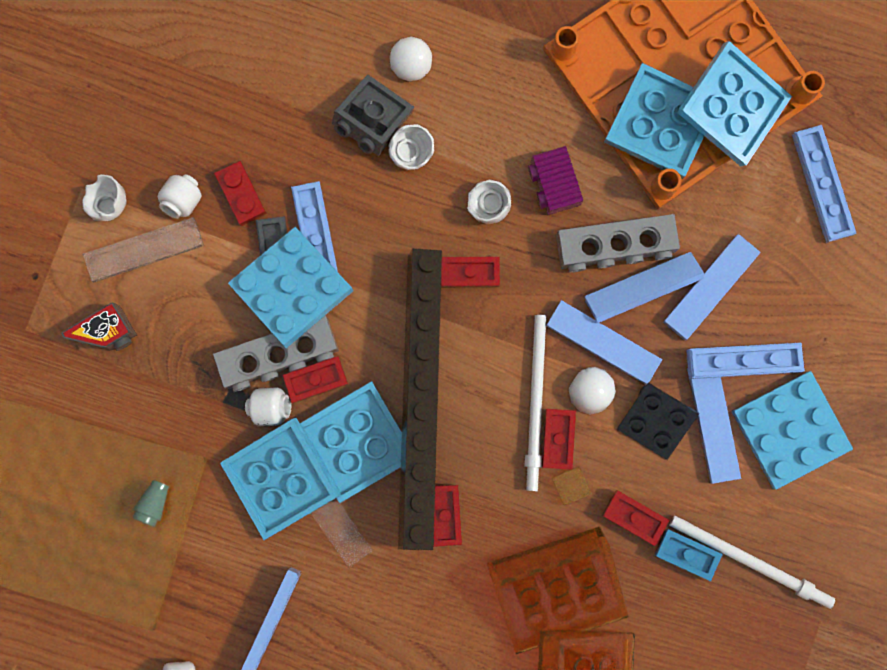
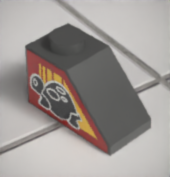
[61,302,137,351]

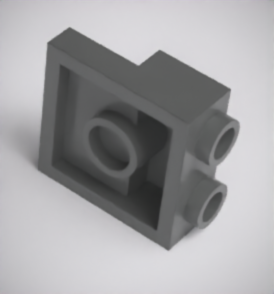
[332,75,414,156]

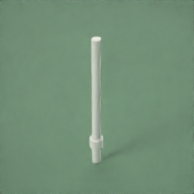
[524,315,546,491]
[669,515,835,609]

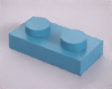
[654,529,723,581]

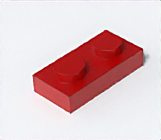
[214,161,267,226]
[441,257,500,287]
[283,356,348,403]
[542,409,576,470]
[434,485,462,547]
[602,490,669,546]

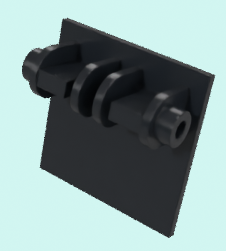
[617,382,699,460]

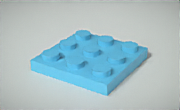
[677,41,792,167]
[604,63,704,179]
[228,227,353,348]
[731,371,853,490]
[300,381,402,503]
[220,418,340,540]

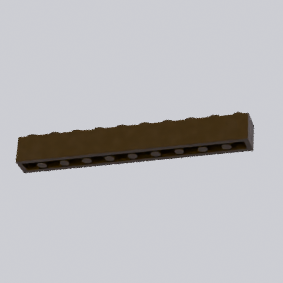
[398,248,442,550]

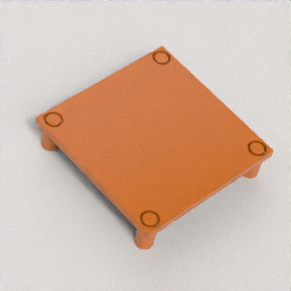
[543,0,825,210]

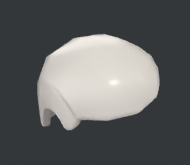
[389,37,432,82]
[388,124,434,171]
[82,174,127,221]
[467,180,511,224]
[569,367,616,415]

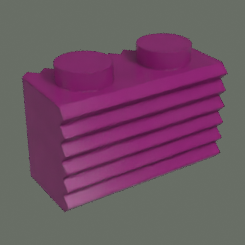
[528,146,583,215]

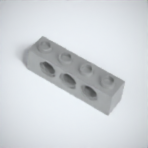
[556,214,680,272]
[213,315,339,392]

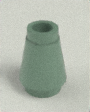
[132,480,169,527]

